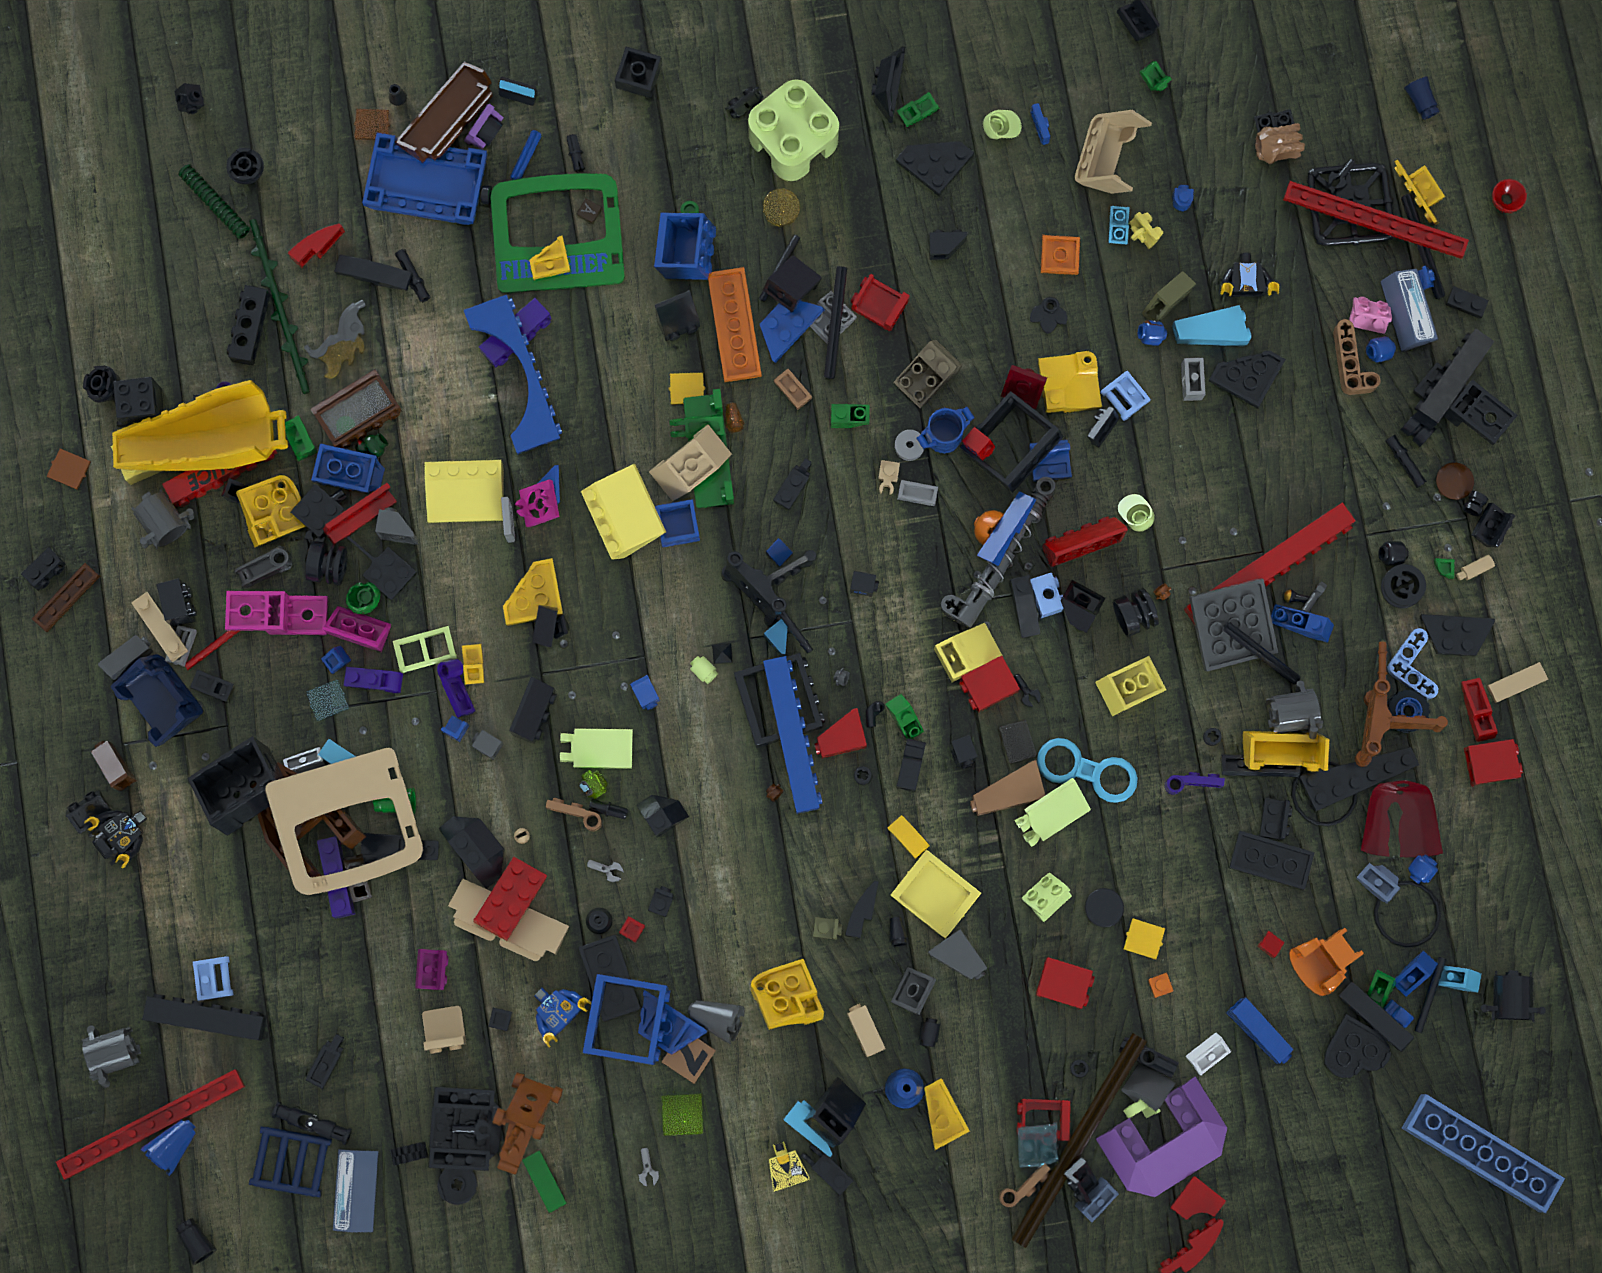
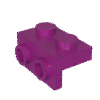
[415,949,449,990]

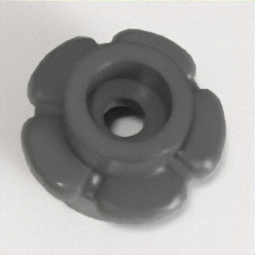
[834,668,850,686]

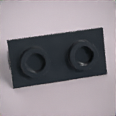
[725,86,764,119]

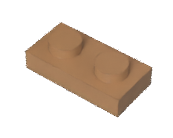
[774,369,812,410]

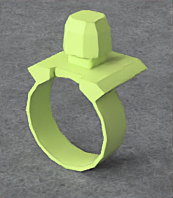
[1123,1099,1161,1119]

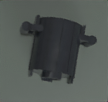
[1481,970,1546,1022]

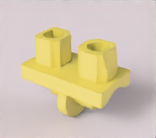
[1129,212,1163,249]

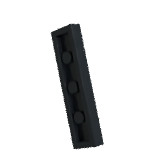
[1221,755,1300,777]

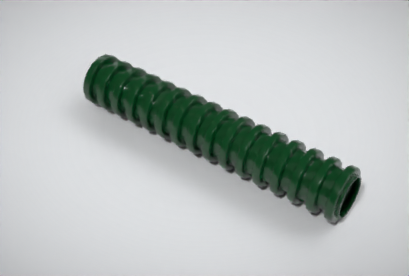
[178,164,250,239]

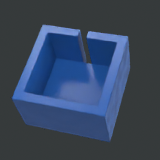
[655,499,700,548]

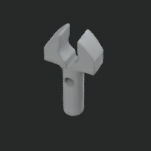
[587,860,624,882]
[638,1148,659,1187]

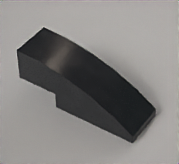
[845,881,879,939]

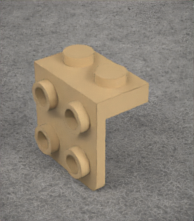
[422,1006,466,1054]

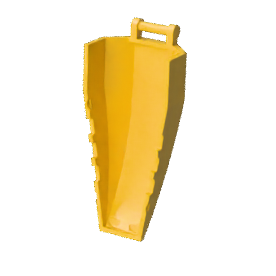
[112,380,288,471]

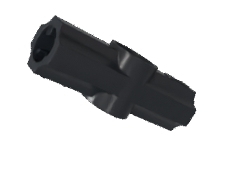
[1118,1036,1179,1078]

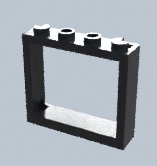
[960,391,1064,493]
[734,653,825,748]

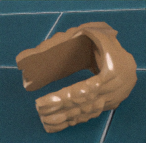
[1255,123,1305,164]

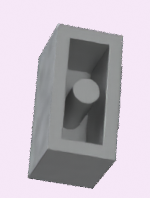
[1181,358,1205,401]

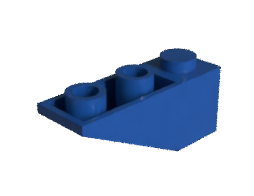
[1271,604,1334,643]

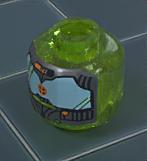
[579,770,608,799]

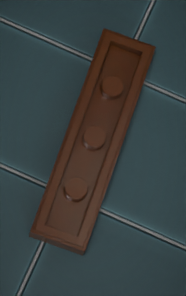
[32,563,100,632]

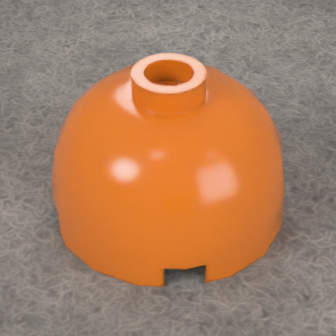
[974,510,1004,545]

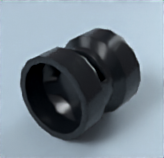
[1463,491,1489,517]

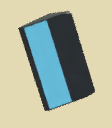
[499,77,538,106]

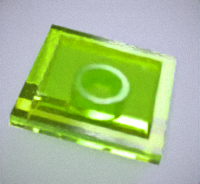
[662,1094,703,1136]

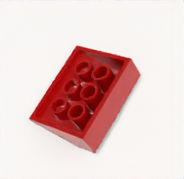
[1042,516,1128,568]

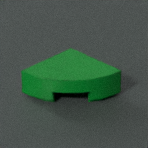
[1434,558,1455,579]

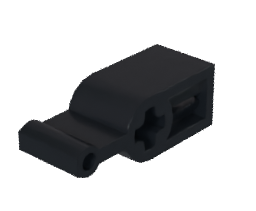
[896,738,926,792]

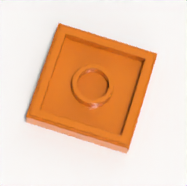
[1041,235,1080,275]

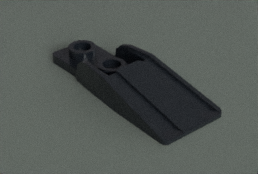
[361,833,439,864]

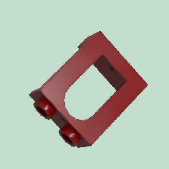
[1017,1099,1070,1141]

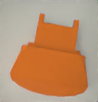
[1289,928,1364,996]

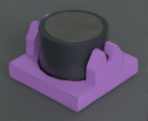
[464,104,503,150]

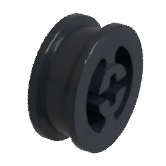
[1381,564,1426,609]

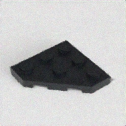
[896,141,974,196]
[1208,350,1286,409]

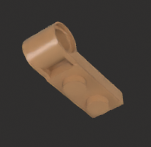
[546,798,602,832]
[999,1163,1050,1207]

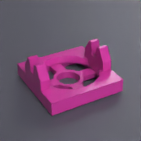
[515,480,560,527]

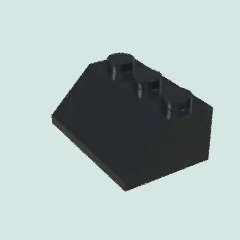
[509,677,557,744]

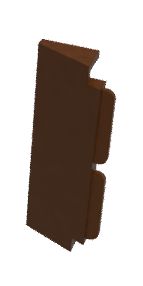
[395,62,493,163]

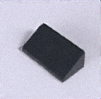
[532,605,558,647]

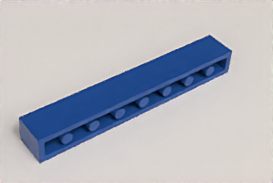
[763,656,822,814]

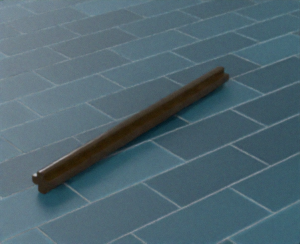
[1012,1033,1147,1248]

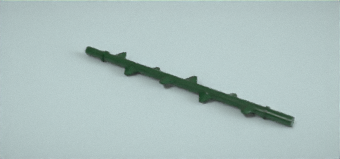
[249,219,310,394]

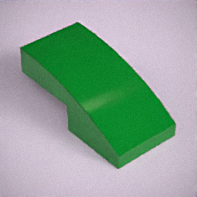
[897,92,940,127]

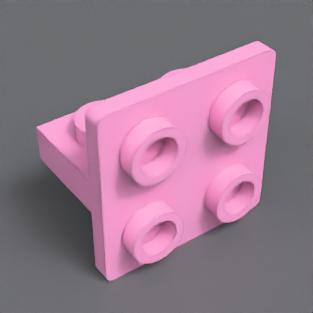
[1349,297,1392,334]

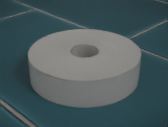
[894,430,924,461]

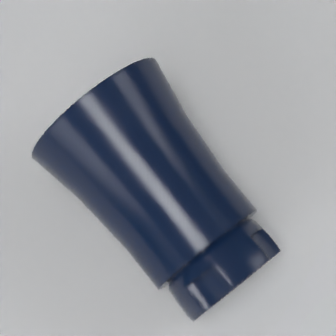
[1404,76,1439,120]

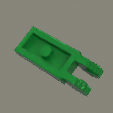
[669,415,724,438]

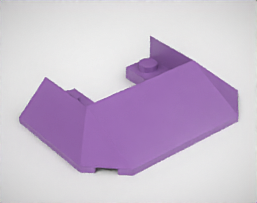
[1096,1077,1227,1197]

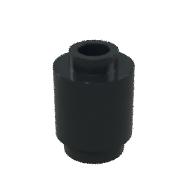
[918,1018,941,1047]

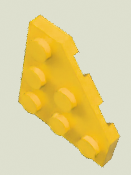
[503,558,563,626]

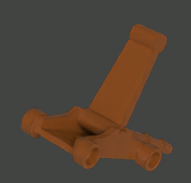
[1355,642,1448,767]
[493,1072,563,1175]

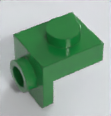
[1139,61,1172,91]

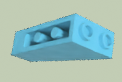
[1172,305,1251,346]

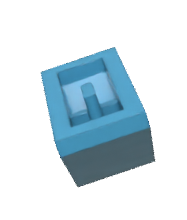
[764,619,788,657]

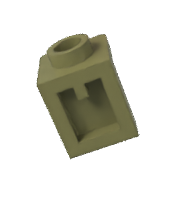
[813,917,842,940]

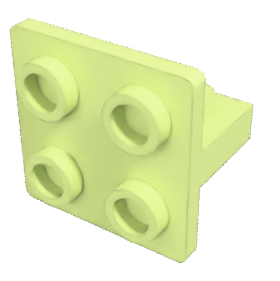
[1022,873,1072,922]

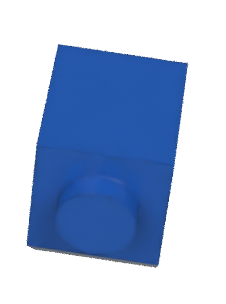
[630,675,660,710]
[1395,951,1438,996]

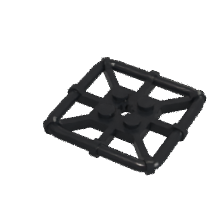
[1307,163,1394,246]

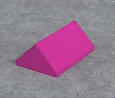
[323,606,391,652]

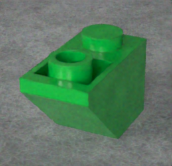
[831,404,870,428]
[885,694,924,740]

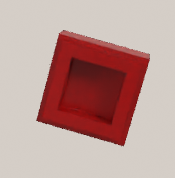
[619,916,645,943]

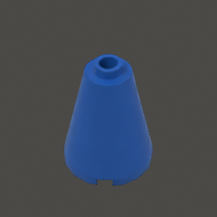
[885,1069,924,1108]
[140,1120,196,1176]

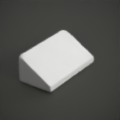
[1186,1033,1231,1076]

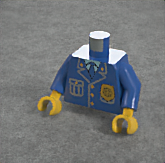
[534,988,592,1047]

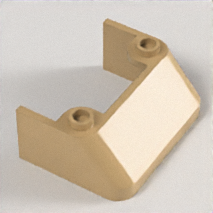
[1075,110,1152,193]

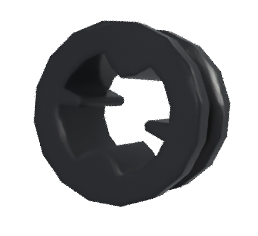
[1203,728,1222,746]
[854,766,871,785]
[1070,1059,1089,1078]

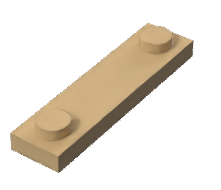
[131,592,188,662]

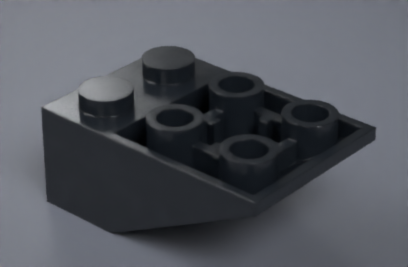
[803,1077,866,1148]

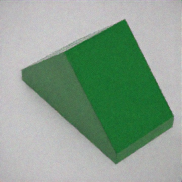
[1367,970,1396,1009]

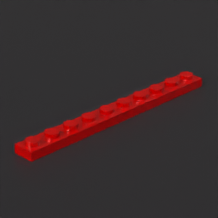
[1283,181,1469,259]
[56,1069,245,1180]

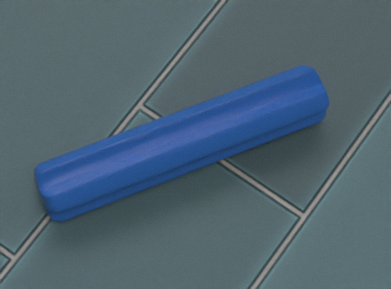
[510,130,541,180]

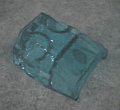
[1018,1122,1058,1167]

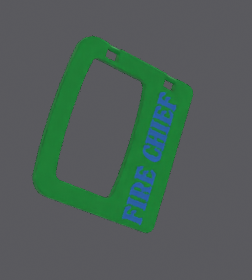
[491,173,625,294]

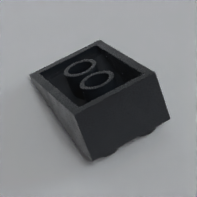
[654,291,700,341]

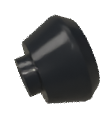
[586,908,613,934]

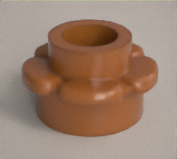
[1153,583,1171,600]

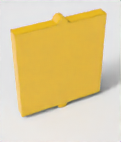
[669,373,705,405]
[1123,918,1165,960]

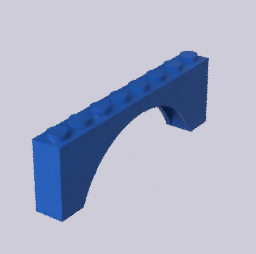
[464,294,562,454]

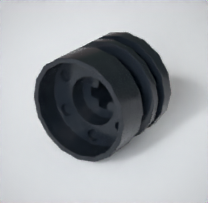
[305,541,348,586]
[1112,588,1159,637]

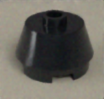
[226,148,264,184]
[83,365,121,403]

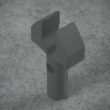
[1302,581,1328,613]

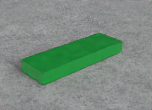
[522,1150,567,1213]

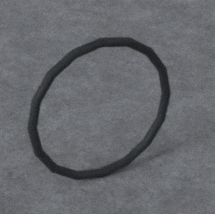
[1291,761,1357,826]
[1374,881,1441,947]

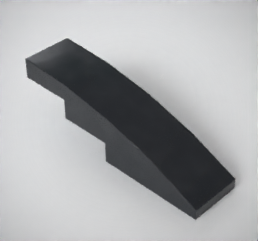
[334,254,413,291]

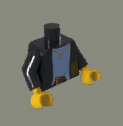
[1220,252,1279,297]

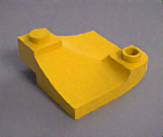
[1038,351,1102,413]
[236,475,306,548]
[751,959,824,1030]

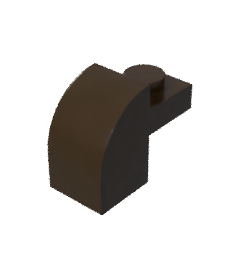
[343,854,372,903]

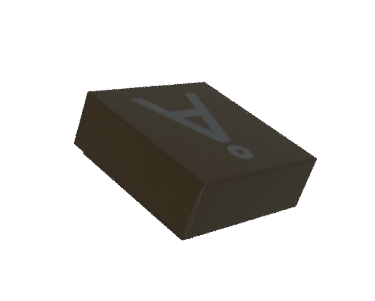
[576,198,602,224]

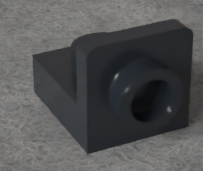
[648,886,674,917]

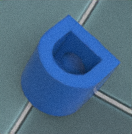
[1172,185,1194,211]

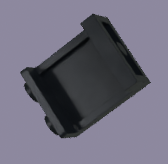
[763,255,822,312]

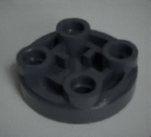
[1084,888,1124,928]

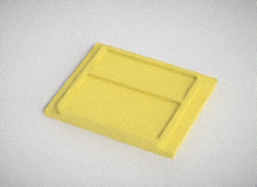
[891,849,981,939]

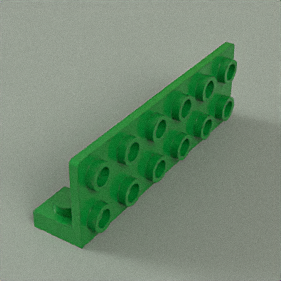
[683,389,734,508]

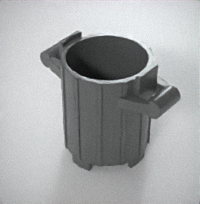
[131,489,194,550]
[1266,681,1323,739]
[81,1025,141,1088]

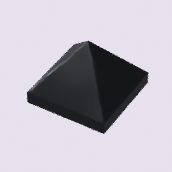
[554,615,570,639]
[712,643,733,664]

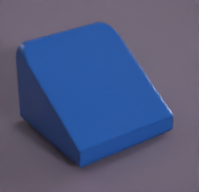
[766,538,793,566]
[321,646,351,674]

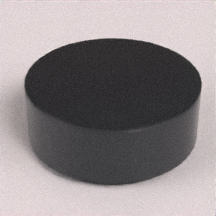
[481,185,492,205]

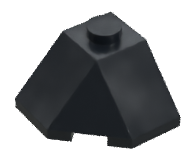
[636,795,689,837]

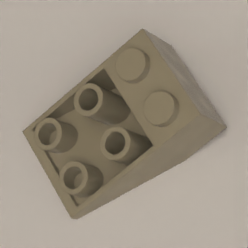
[893,340,963,408]

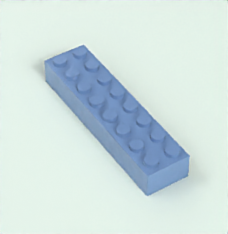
[1402,1094,1565,1213]

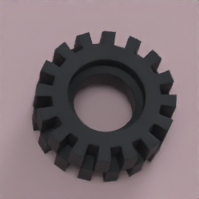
[390,1142,428,1166]

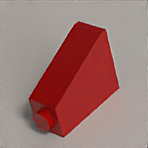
[814,708,867,759]

